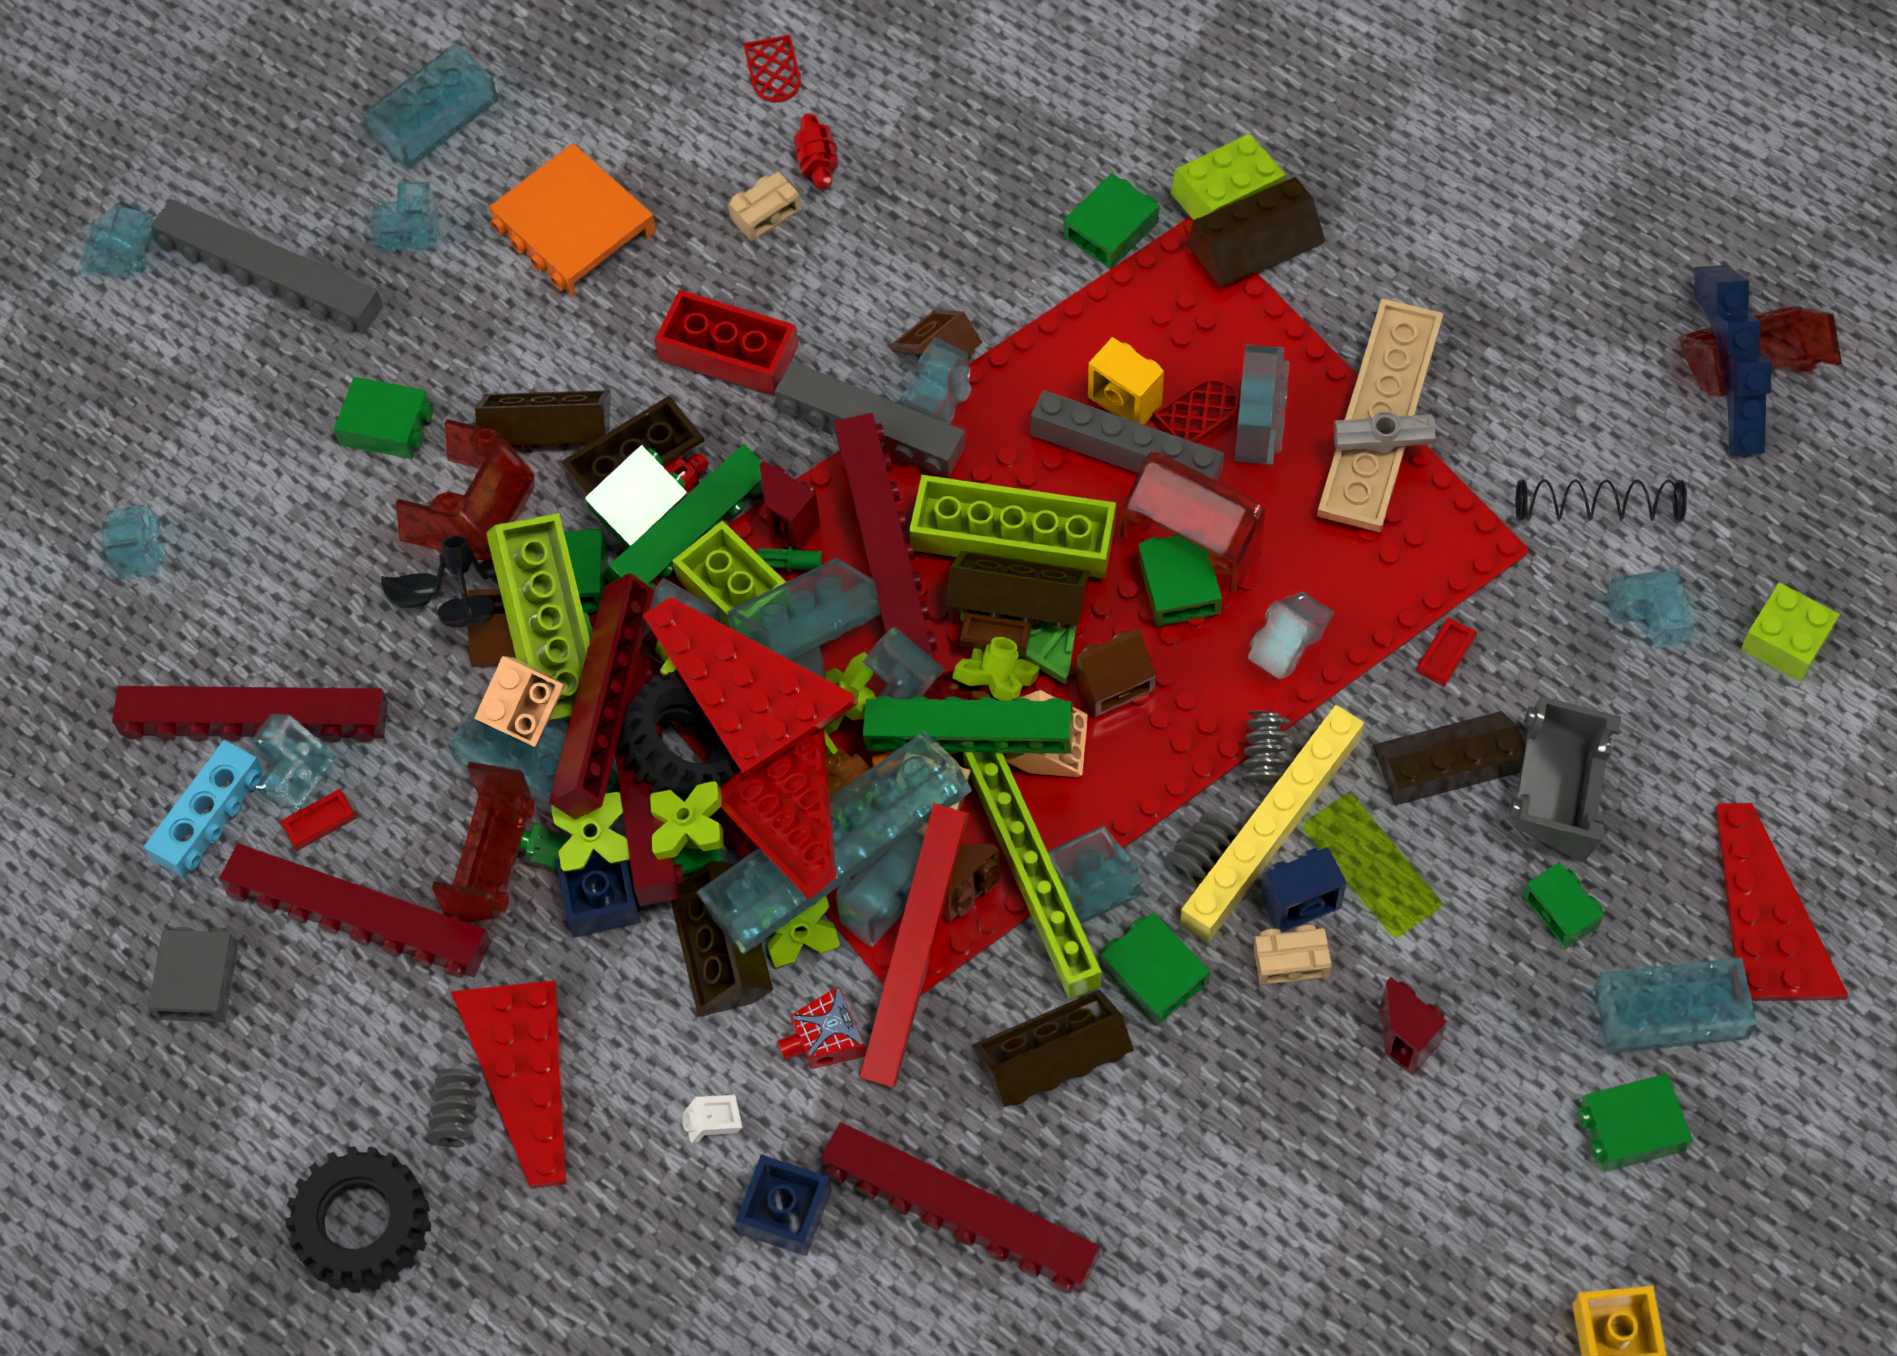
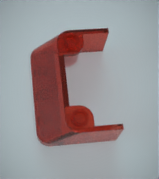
[1679,306,1842,397]
[396,419,535,560]
[1120,452,1265,594]
[432,761,536,923]

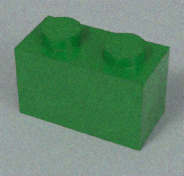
[1523,862,1604,949]

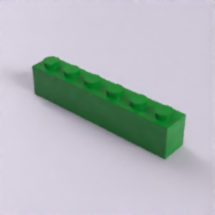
[603,444,763,589]
[863,696,1074,754]

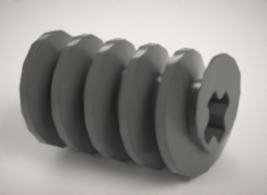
[1241,711,1290,784]
[1165,812,1239,887]
[426,1068,481,1148]

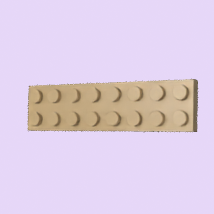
[1317,298,1443,532]

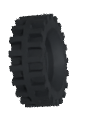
[617,672,741,800]
[285,1147,431,1293]

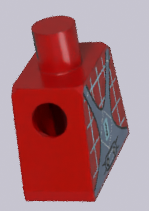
[777,986,866,1069]

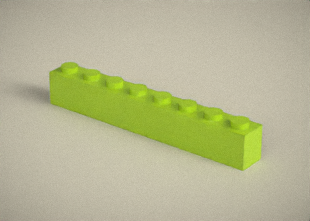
[963,752,1102,999]

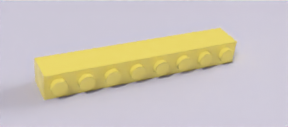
[1180,705,1364,943]

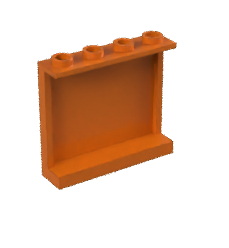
[489,143,656,297]

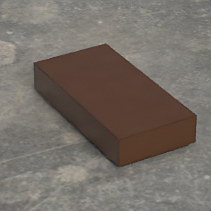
[960,613,1032,656]

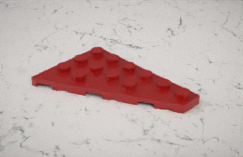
[643,597,859,777]
[720,727,836,900]

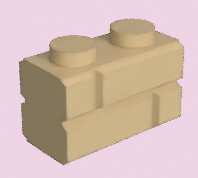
[728,171,801,242]
[1253,925,1331,985]

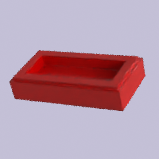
[1415,617,1478,687]
[280,789,357,851]

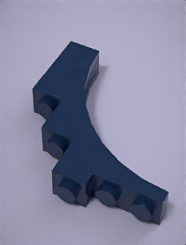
[1694,265,1772,456]

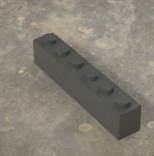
[775,361,966,477]
[1031,390,1224,499]

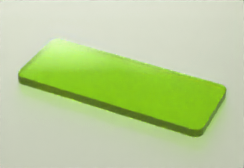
[1304,794,1442,938]

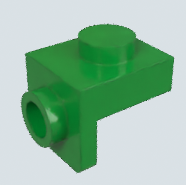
[519,822,571,872]

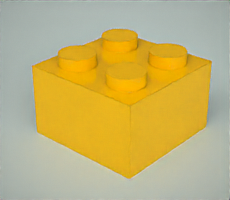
[1088,337,1164,425]
[1572,1286,1667,1356]

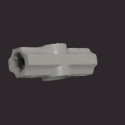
[1334,411,1436,453]

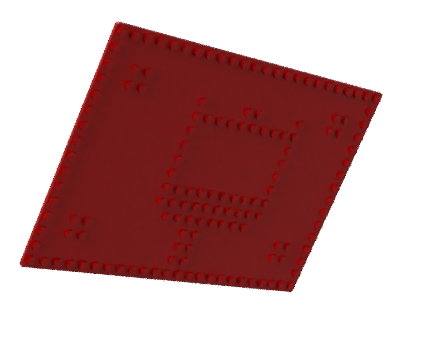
[589,216,1528,996]

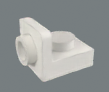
[682,1095,742,1143]

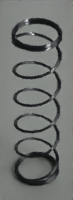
[1515,479,1687,522]

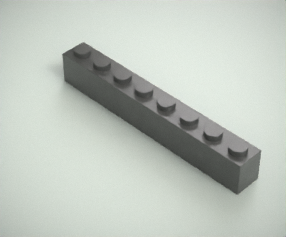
[150,199,383,334]

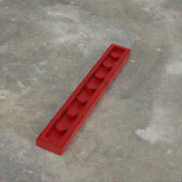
[860,803,969,1087]

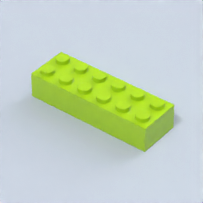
[909,475,1116,579]
[486,513,590,724]

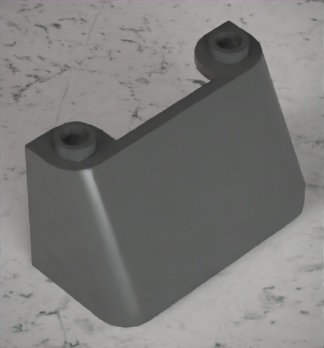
[1508,696,1621,861]

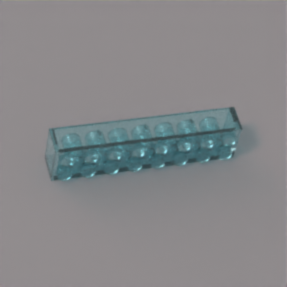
[696,731,972,954]

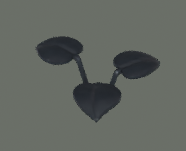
[381,535,499,628]

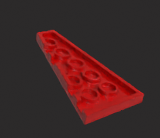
[1715,803,1849,1001]
[451,980,567,1188]

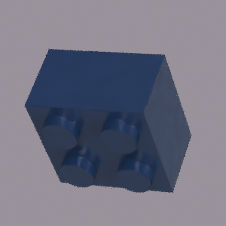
[1261,847,1347,933]
[556,851,641,938]
[735,1154,832,1256]

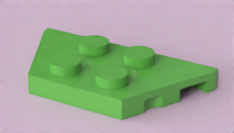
[960,610,1077,684]

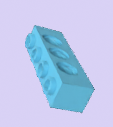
[143,740,264,878]

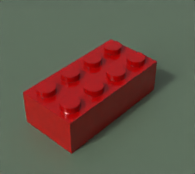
[654,289,799,396]

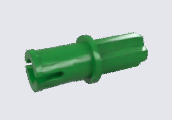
[757,546,822,572]

